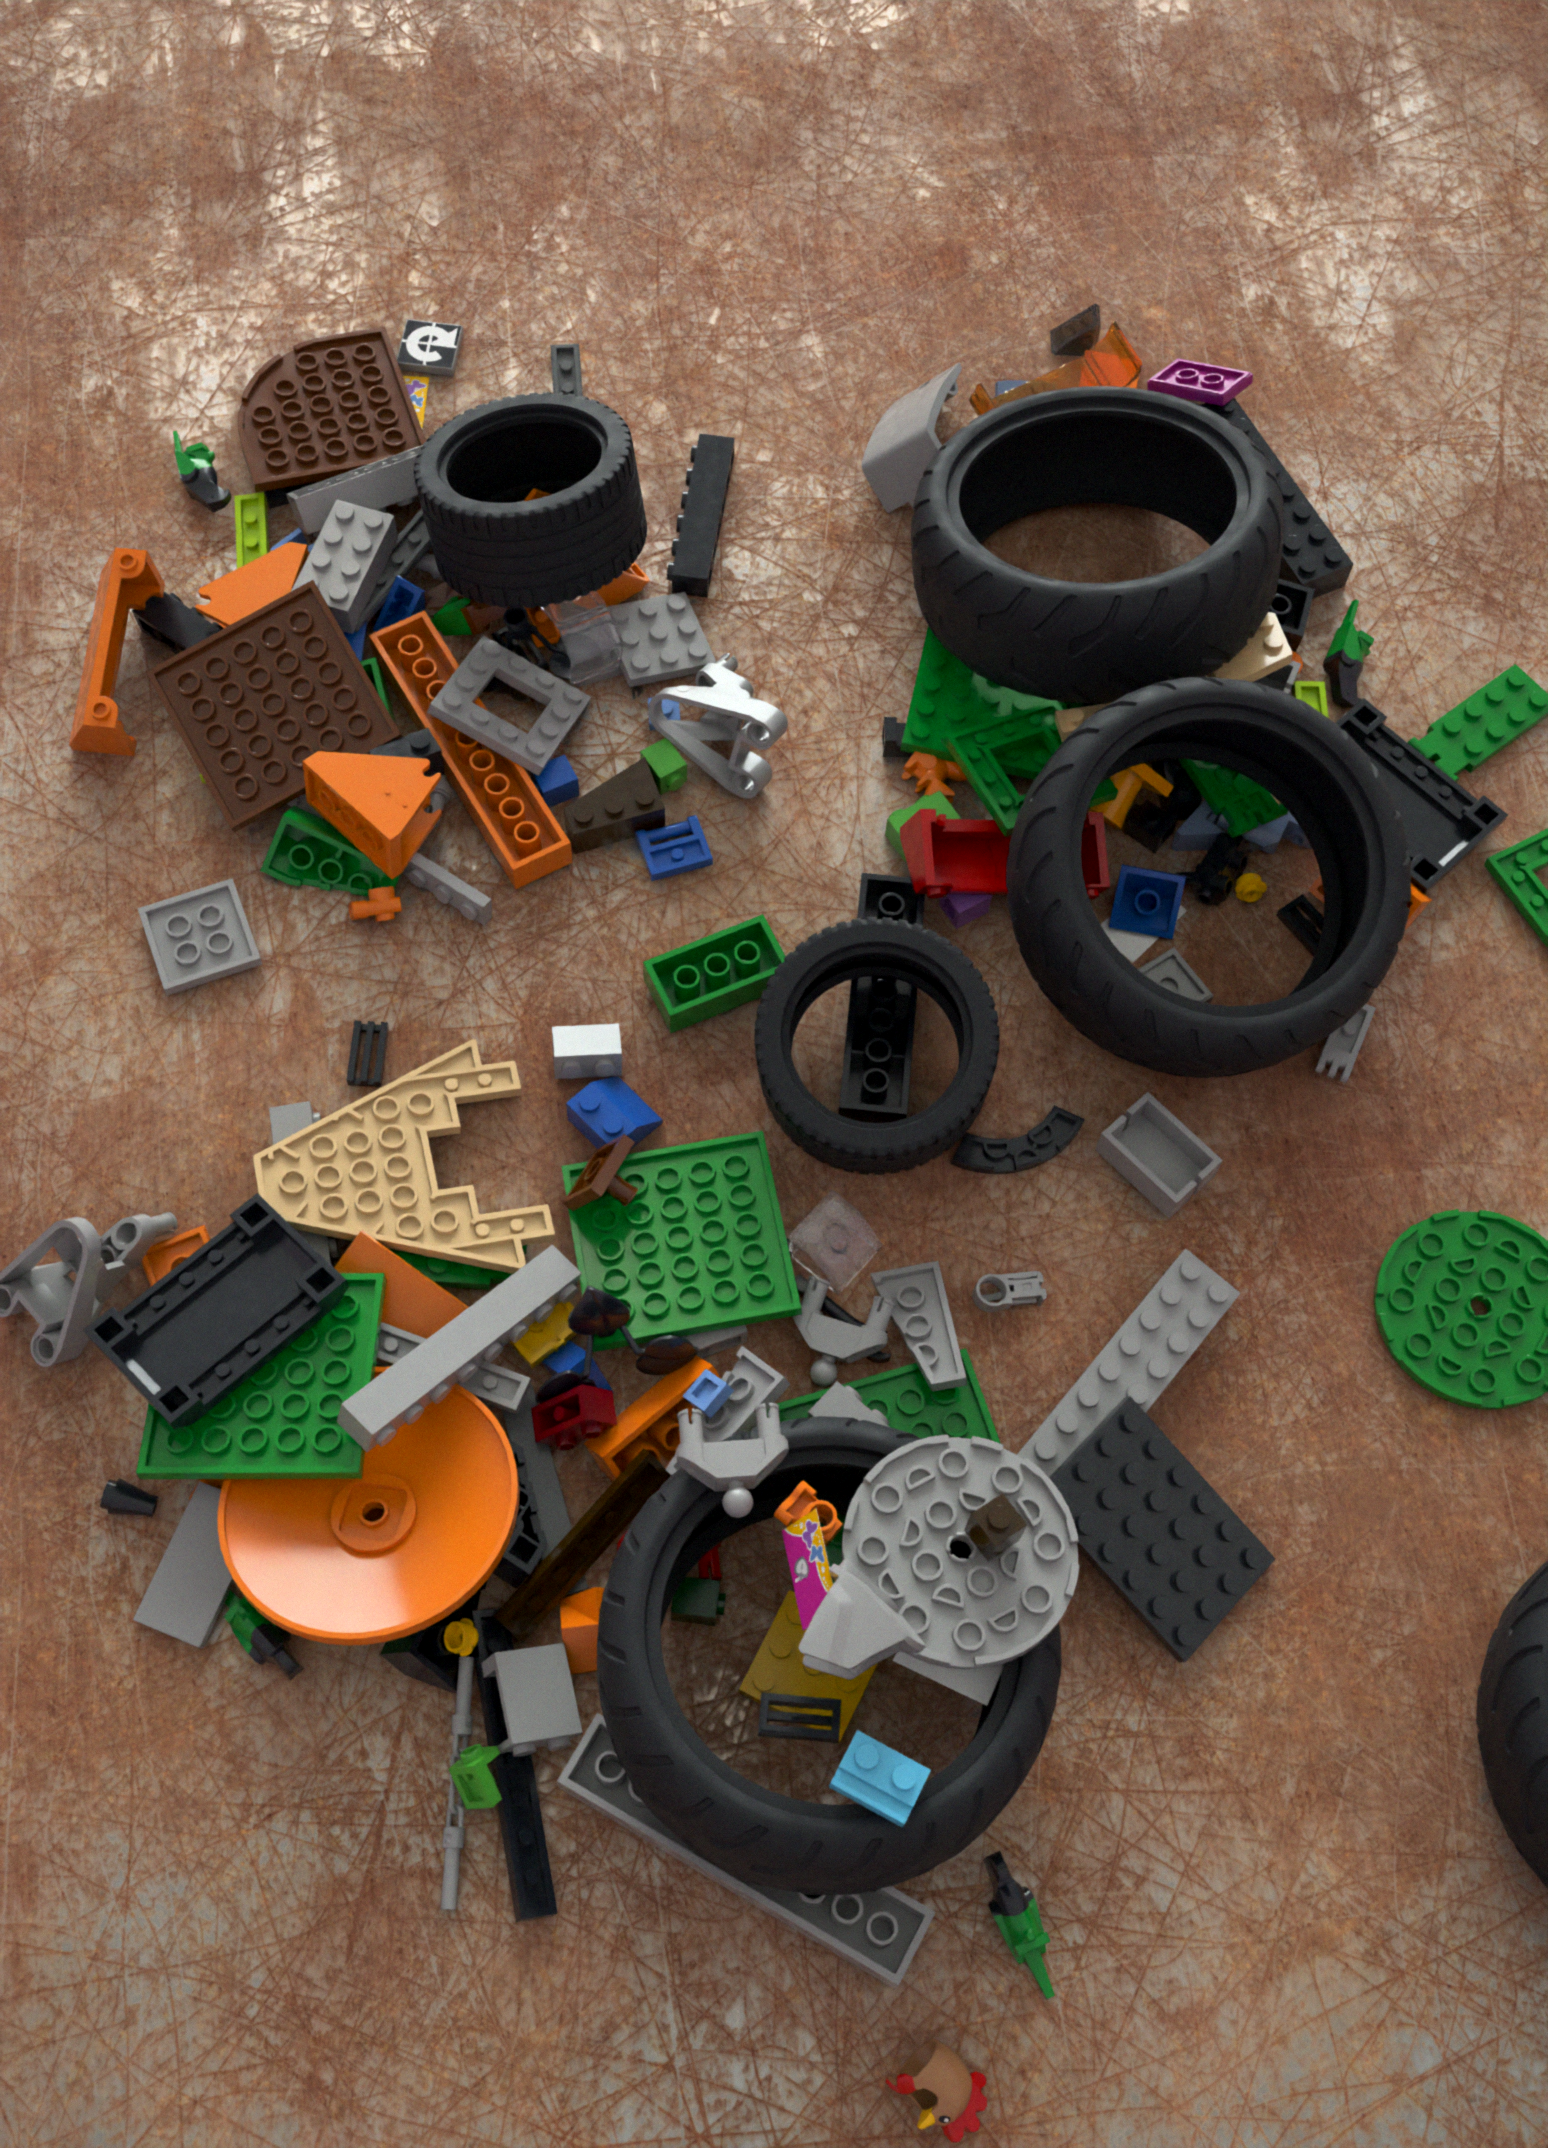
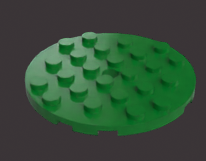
[1374,1209,1548,1410]

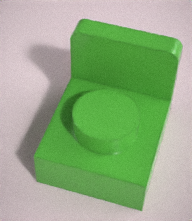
[448,1744,502,1810]

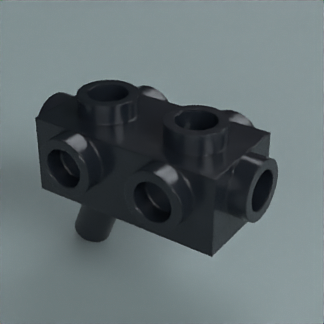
[1176,832,1249,906]

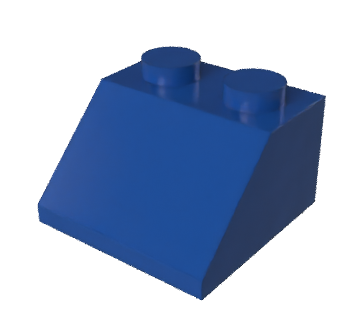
[566,1076,663,1150]

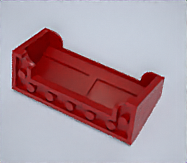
[900,809,1110,900]

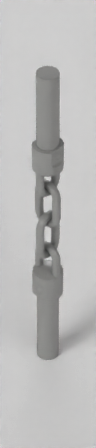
[441,1656,474,1910]

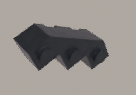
[493,1438,548,1589]

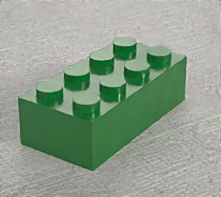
[643,914,786,1034]

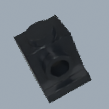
[1124,799,1179,854]

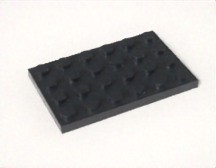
[1049,1396,1275,1663]

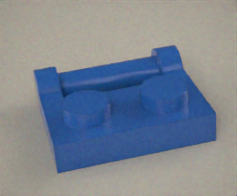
[635,815,713,881]

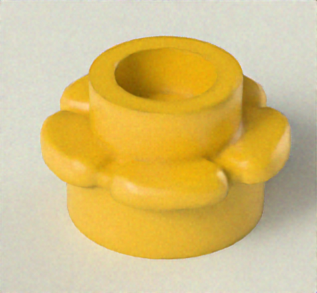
[1235,873,1267,902]
[444,1618,479,1656]

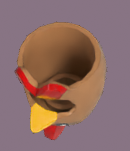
[885,2039,987,2143]

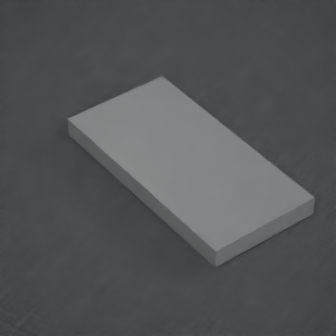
[133,1481,234,1649]

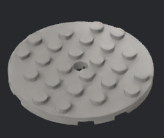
[841,1435,1080,1669]

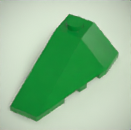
[260,805,402,897]

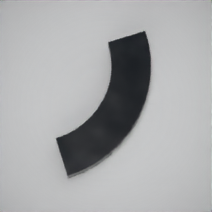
[951,1105,1085,1174]

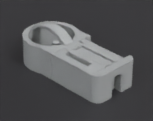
[972,1271,1047,1312]

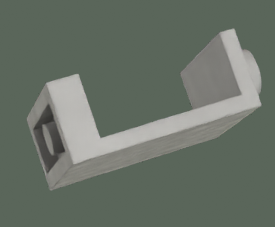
[481,1643,583,1757]

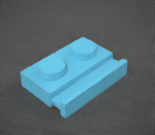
[829,1730,931,1828]

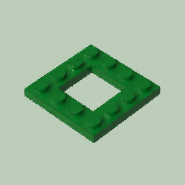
[944,700,1118,837]
[1484,828,1548,948]

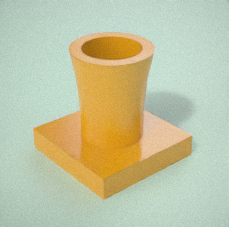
[1087,763,1174,830]

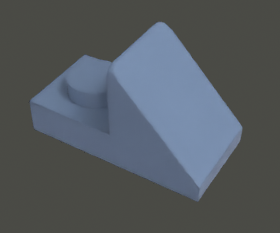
[1171,800,1225,851]

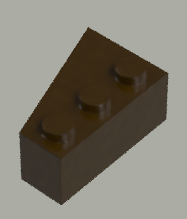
[563,757,665,854]

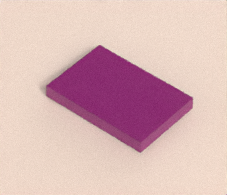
[1147,358,1253,406]

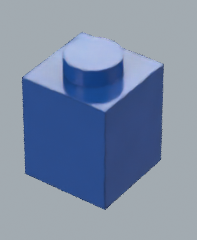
[530,755,579,808]

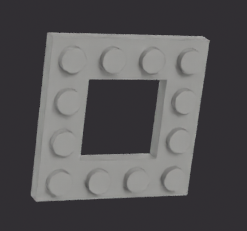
[427,635,591,776]

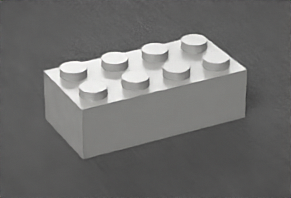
[291,499,398,634]

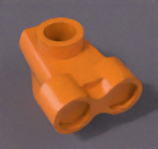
[348,886,402,922]
[774,1481,844,1547]

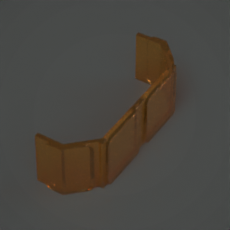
[969,321,1143,417]

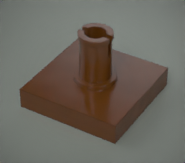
[562,1134,638,1211]

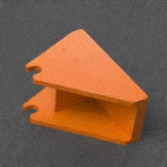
[195,542,309,628]
[303,751,442,880]

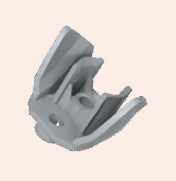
[799,1559,926,1680]

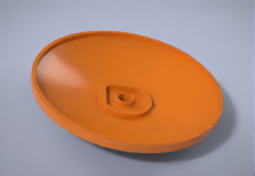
[217,1366,520,1646]

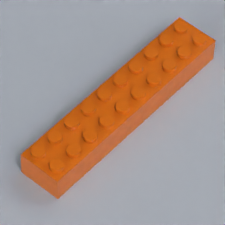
[369,610,572,890]

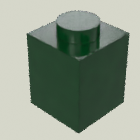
[671,1577,726,1626]

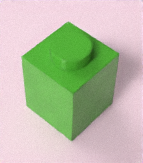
[640,738,687,795]

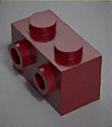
[531,1384,617,1451]

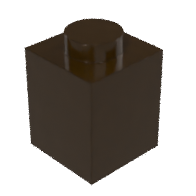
[964,1493,1027,1562]

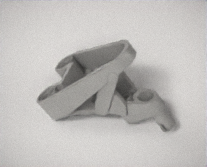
[648,653,788,799]
[0,1212,178,1367]

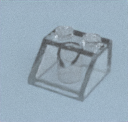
[787,1189,883,1295]

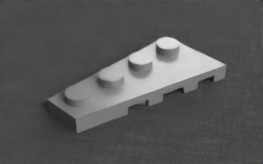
[870,1261,967,1392]
[666,1346,791,1475]

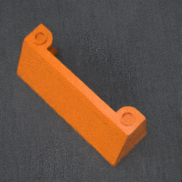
[69,547,165,756]

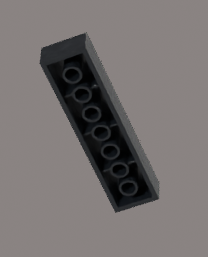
[1200,398,1353,599]
[838,873,925,1123]

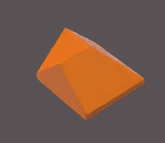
[560,1587,605,1675]

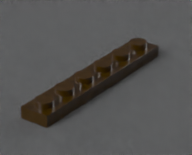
[494,1449,671,1644]

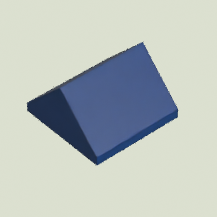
[1109,864,1186,939]

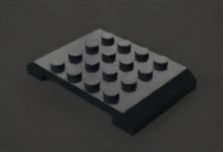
[1336,698,1508,894]
[83,1193,349,1430]

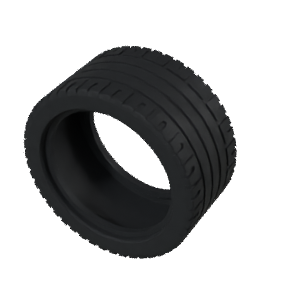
[414,392,647,608]
[754,917,1000,1175]

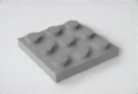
[599,592,716,687]
[137,878,262,996]

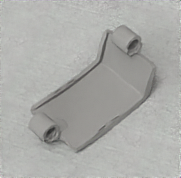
[862,363,962,513]

